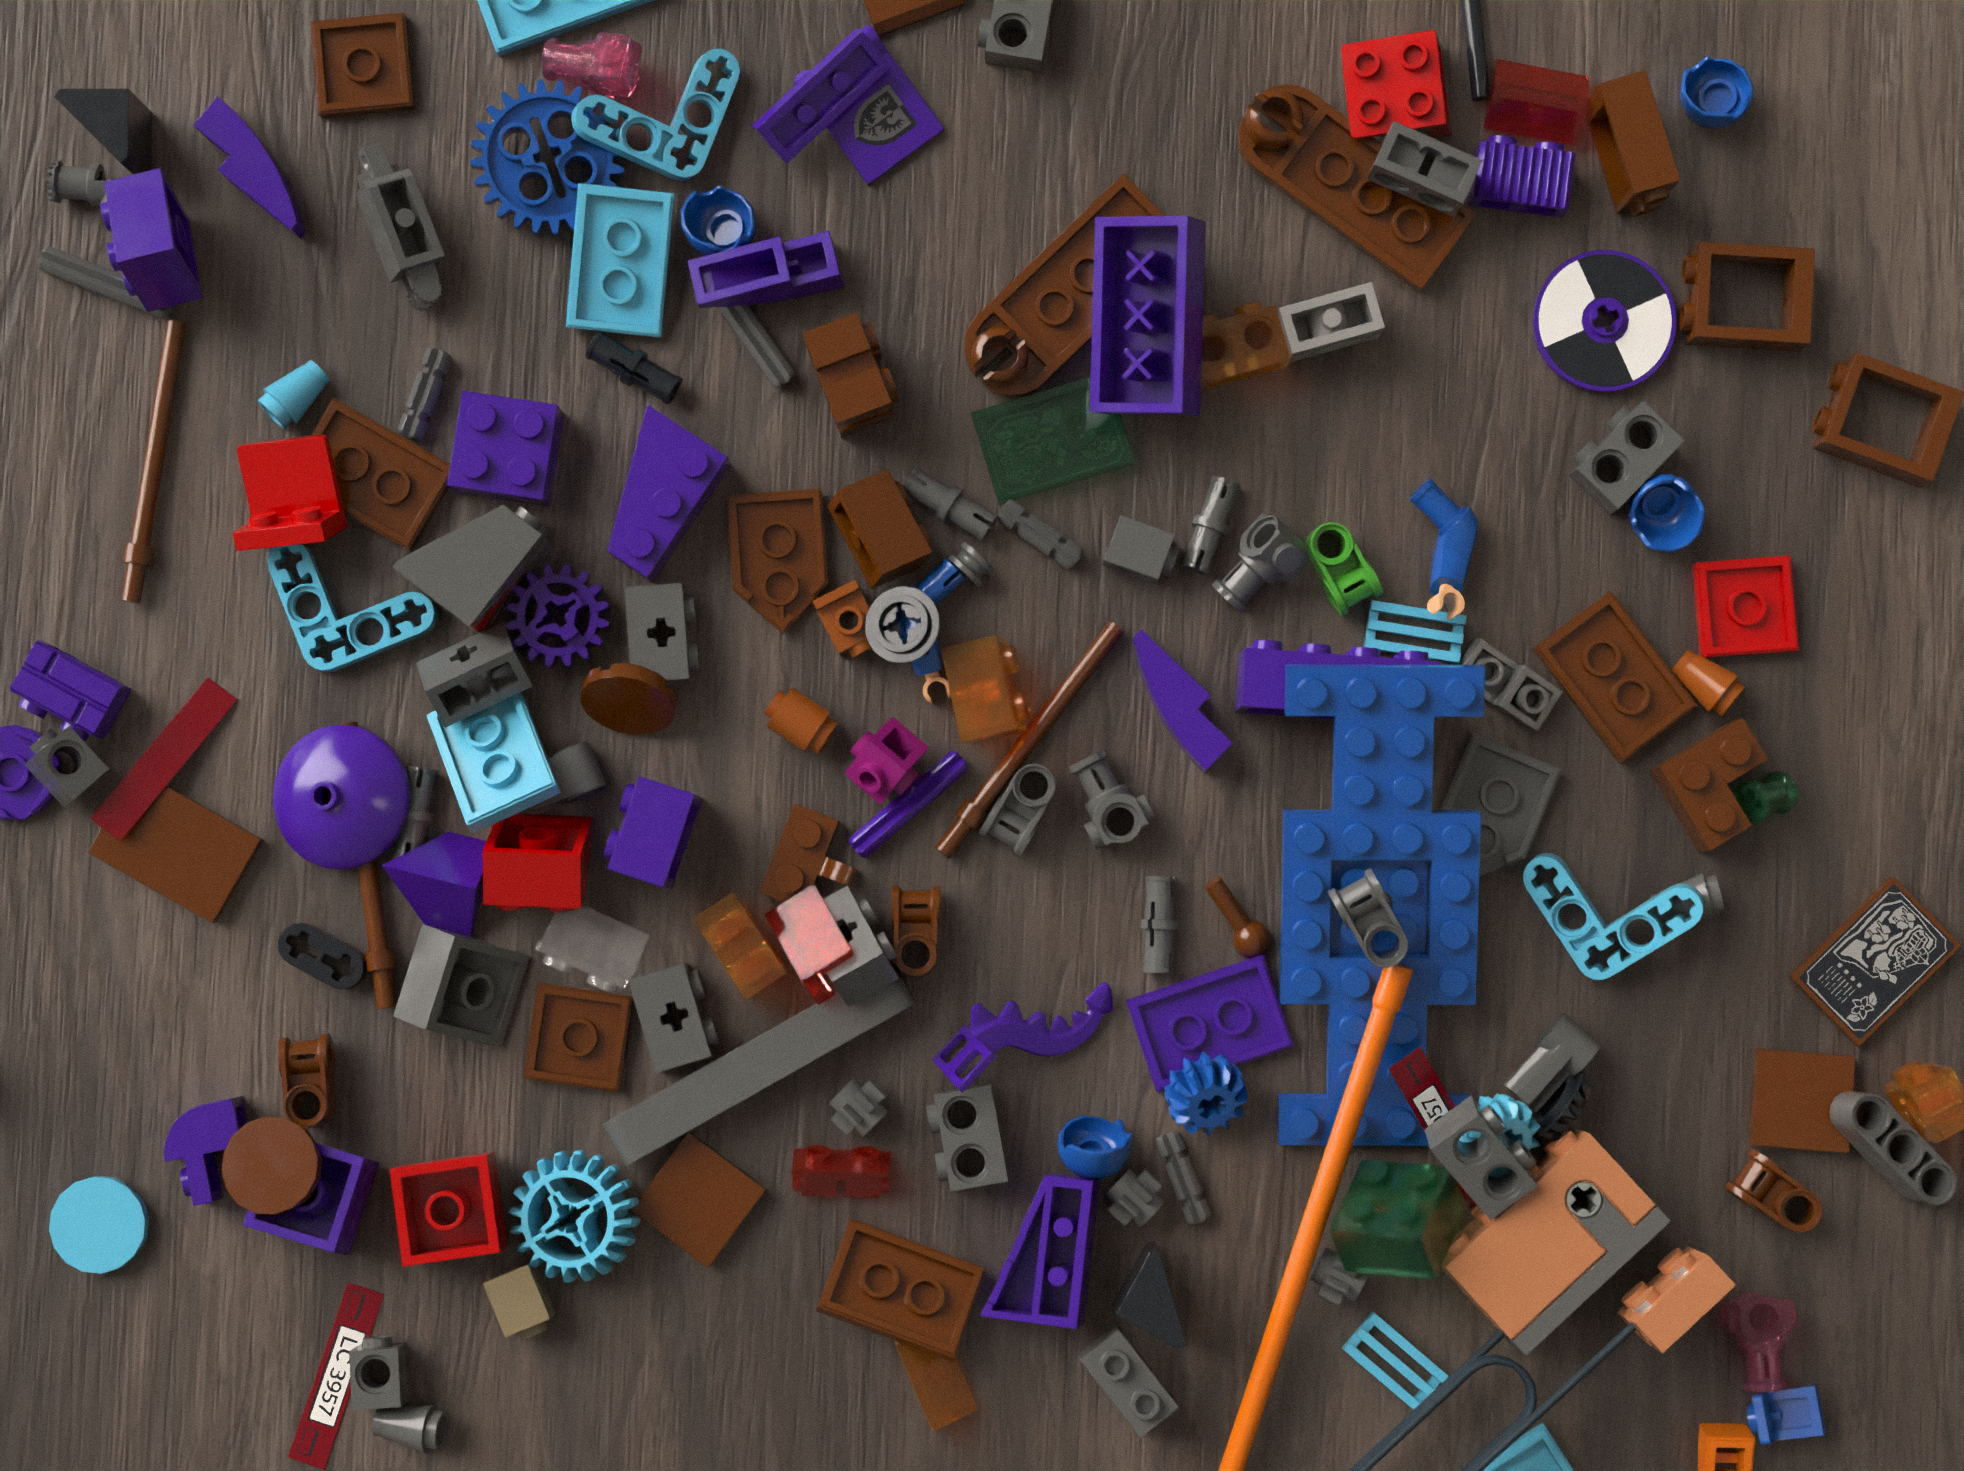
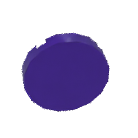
[0,725,62,821]

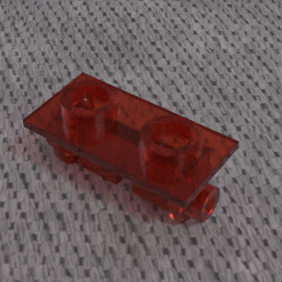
[792,1145,891,1198]

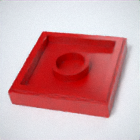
[1692,555,1799,658]

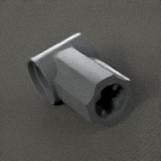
[1503,1013,1601,1113]

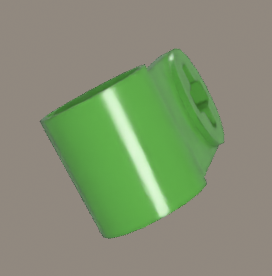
[1305,522,1384,617]

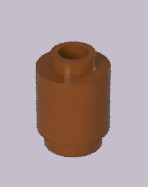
[764,688,838,755]

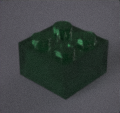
[1330,1160,1466,1279]

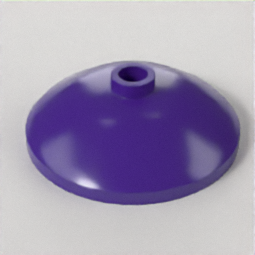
[273,725,410,869]

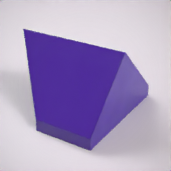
[382,832,486,936]

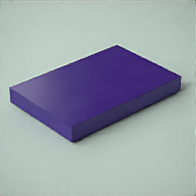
[1126,955,1294,1092]

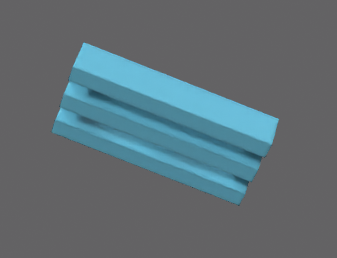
[1363,600,1467,664]
[1342,1311,1448,1410]

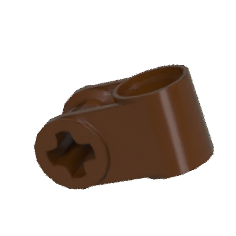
[891,886,940,978]
[278,1033,336,1127]
[1723,1148,1822,1232]

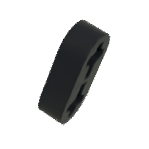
[278,923,367,989]

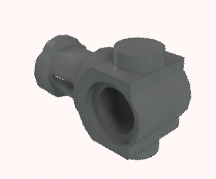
[1212,513,1311,613]
[1068,748,1156,850]

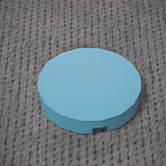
[49,1176,149,1274]

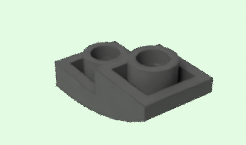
[1457,638,1563,732]

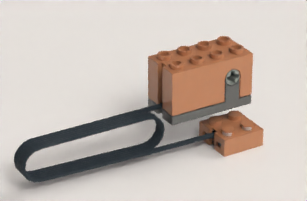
[1348,1128,1736,1471]

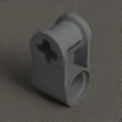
[523,741,608,815]
[978,764,1055,858]
[1327,868,1408,967]

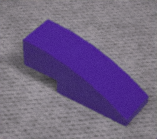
[193,96,306,239]
[688,231,845,308]
[1132,629,1233,773]

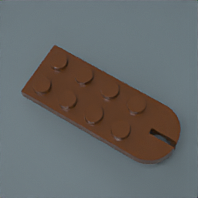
[1238,84,1478,292]
[964,174,1165,398]

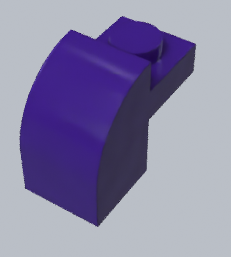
[164,1096,248,1206]

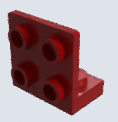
[1341,29,1451,140]
[232,434,347,551]

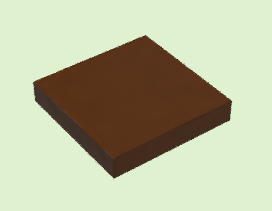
[310,12,415,118]
[523,983,634,1092]
[1749,1048,1855,1153]
[631,1131,767,1268]

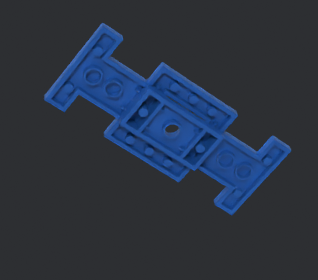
[1277,664,1485,1146]

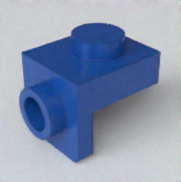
[1747,1384,1827,1445]

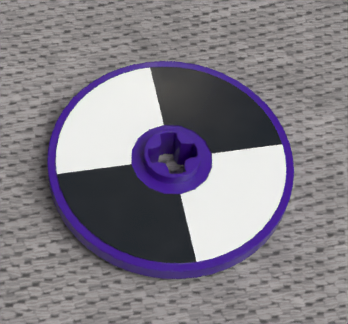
[1532,250,1676,393]

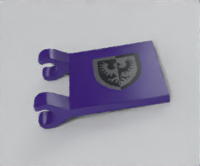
[794,25,944,185]

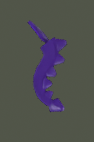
[932,982,1113,1093]

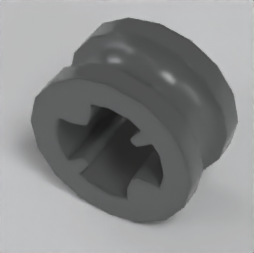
[947,541,995,588]

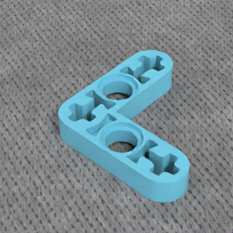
[571,48,740,181]
[267,544,438,672]
[1523,853,1704,980]

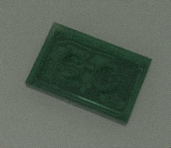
[971,377,1135,505]

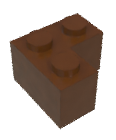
[1649,718,1768,852]

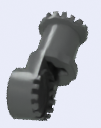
[46,160,111,209]

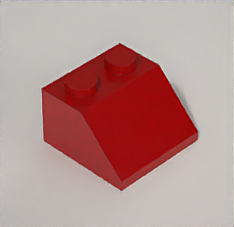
[482,814,593,913]

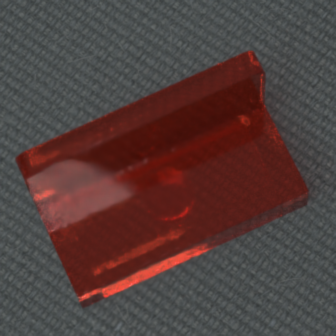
[1483,59,1589,146]
[764,885,854,1005]

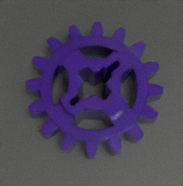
[506,564,611,668]

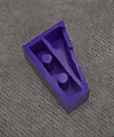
[607,404,732,583]
[980,1173,1100,1329]

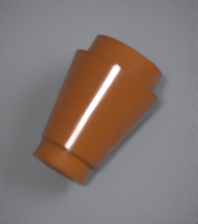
[1672,649,1746,716]

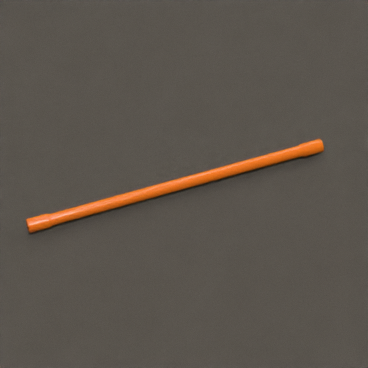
[1218,963,1414,1471]

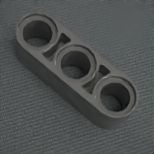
[1829,1091,1957,1205]

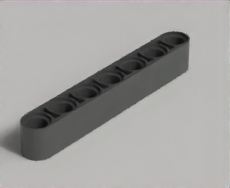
[602,961,916,1167]

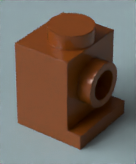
[812,580,873,659]

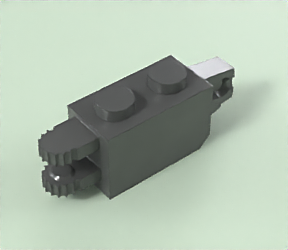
[355,141,445,312]

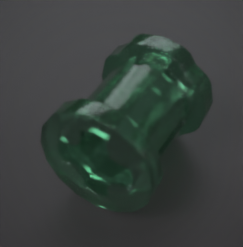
[1734,771,1799,824]

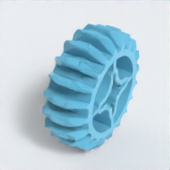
[508,1150,641,1283]

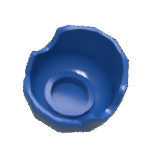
[1679,57,1754,129]
[680,185,757,256]
[1628,474,1706,553]
[1057,1115,1133,1180]

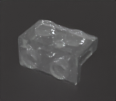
[535,904,652,993]

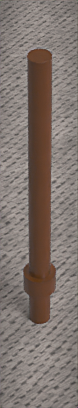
[121,320,186,604]
[934,621,1124,859]
[338,722,396,1009]

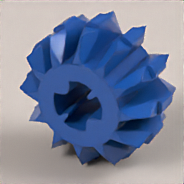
[1164,1051,1249,1137]

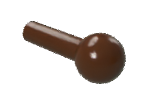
[1205,876,1271,958]

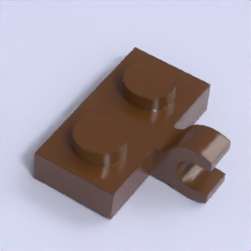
[759,803,858,910]

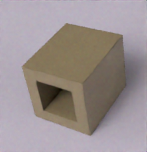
[483,1262,556,1341]

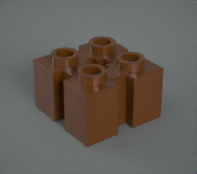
[802,312,899,438]

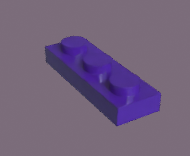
[752,28,891,164]

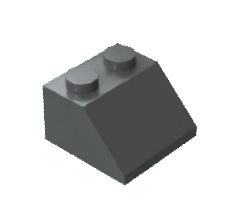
[393,924,530,1048]

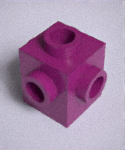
[844,717,929,805]

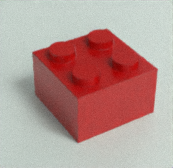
[389,1151,508,1267]

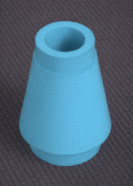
[257,359,330,429]

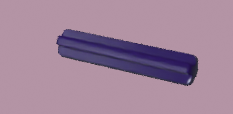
[849,750,969,858]

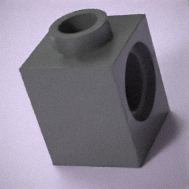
[1103,515,1179,584]
[24,726,109,807]
[349,1335,409,1410]

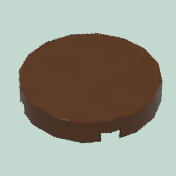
[580,663,678,735]
[221,1117,322,1216]

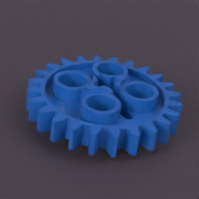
[470,79,625,237]

